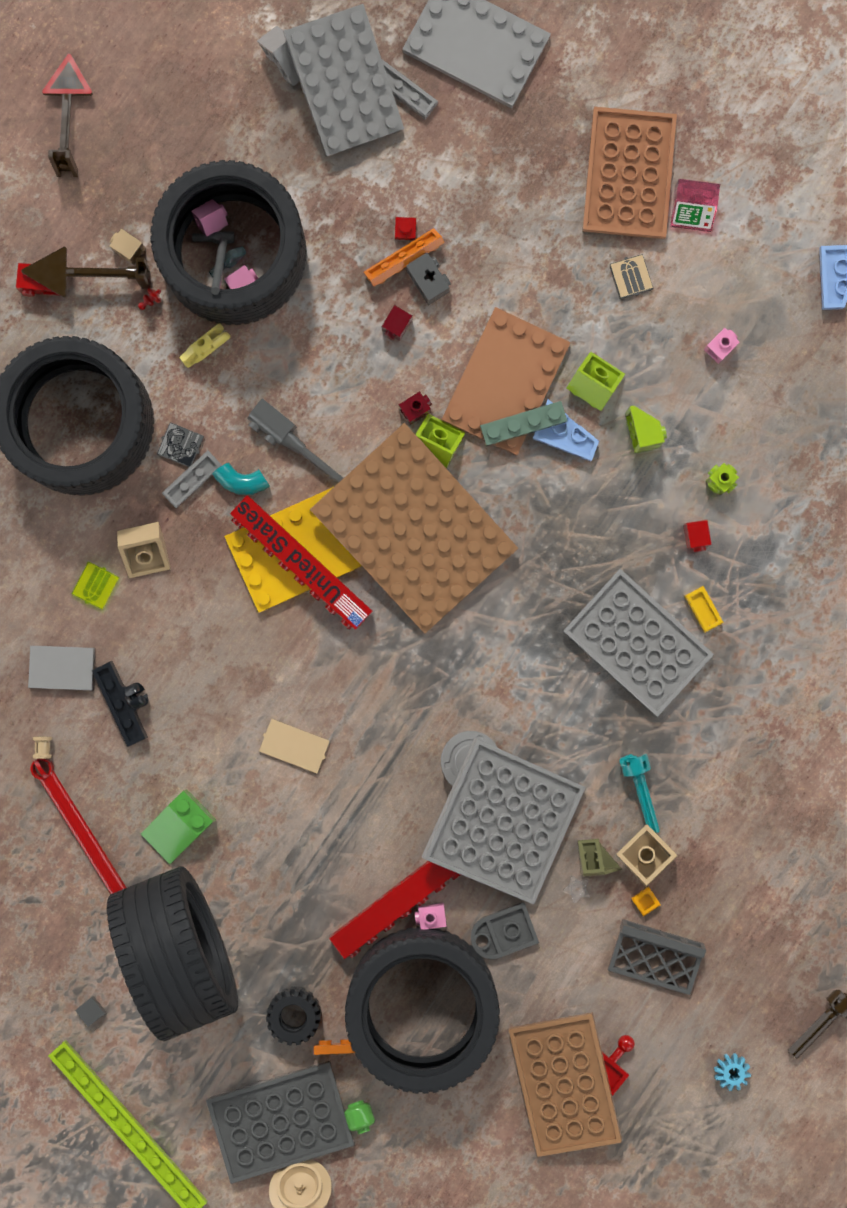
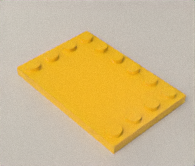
[224,487,363,613]

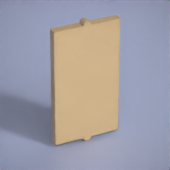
[259,719,330,773]

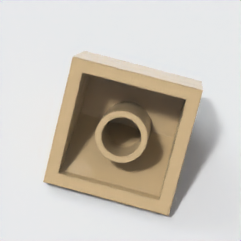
[117,522,170,578]
[616,825,677,887]

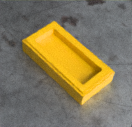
[684,586,724,633]

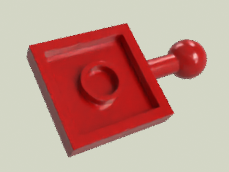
[602,1035,635,1096]

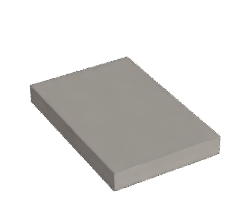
[28,646,95,690]

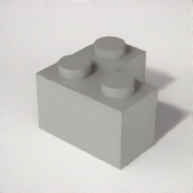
[257,26,300,86]

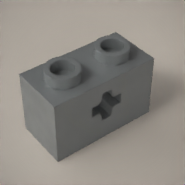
[406,252,451,306]

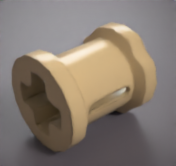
[33,737,52,759]

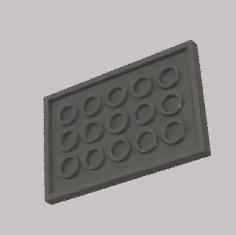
[206,1061,355,1184]

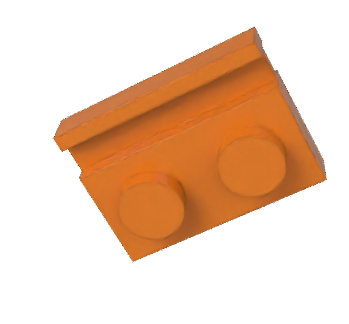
[314,1039,355,1055]

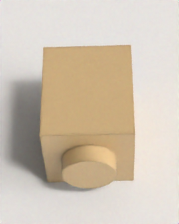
[110,229,145,265]

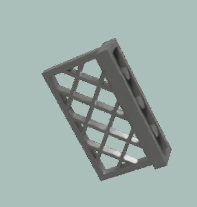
[608,919,706,995]

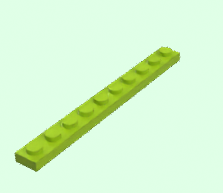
[48,1040,208,1208]

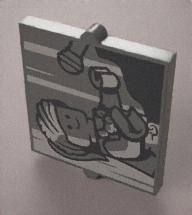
[157,422,204,467]

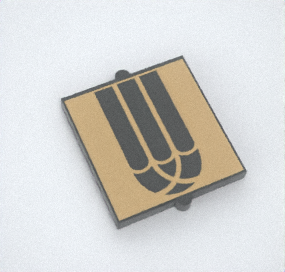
[610,254,654,299]

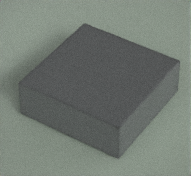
[75,996,106,1027]

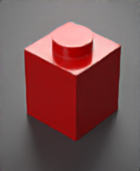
[683,520,712,553]

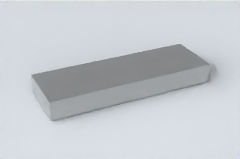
[162,450,222,508]

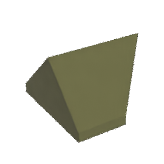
[578,839,622,876]

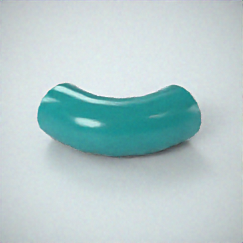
[212,463,270,495]

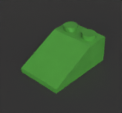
[141,789,216,864]

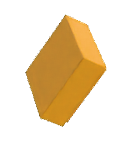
[631,886,661,917]

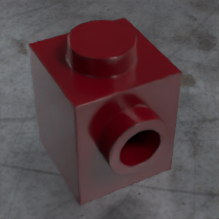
[398,391,432,425]

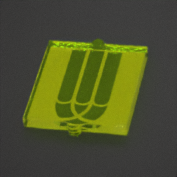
[71,561,120,610]

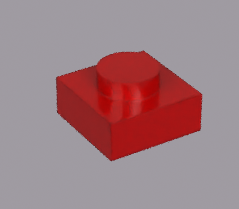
[395,217,416,240]

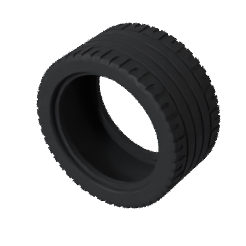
[150,160,307,325]
[0,336,154,496]
[107,866,238,1041]
[345,927,500,1094]

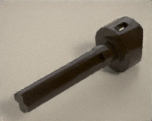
[788,990,847,1059]

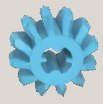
[714,1053,751,1091]

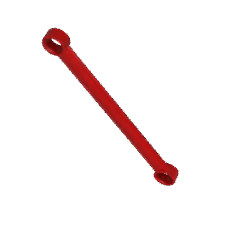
[30,759,127,894]

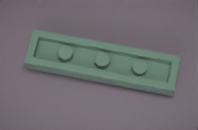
[480,401,567,447]

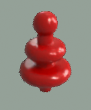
[138,288,161,310]

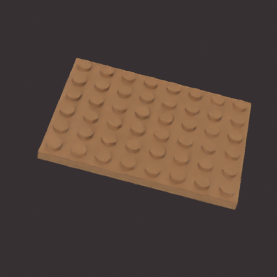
[310,423,519,633]

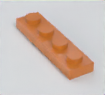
[364,228,445,287]

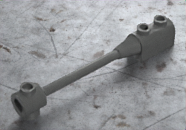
[247,398,343,484]

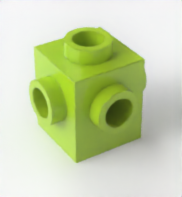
[705,463,739,495]

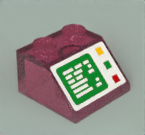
[670,179,720,232]

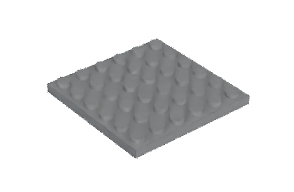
[422,738,586,904]

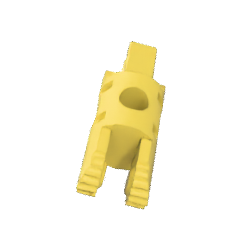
[179,323,230,368]

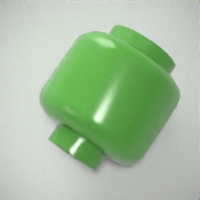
[344,1100,375,1134]

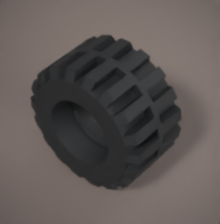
[266,987,321,1046]

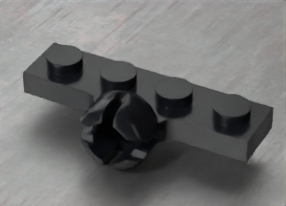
[92,661,149,747]

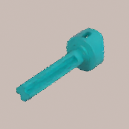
[620,754,660,833]

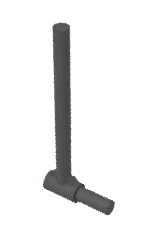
[192,231,235,295]

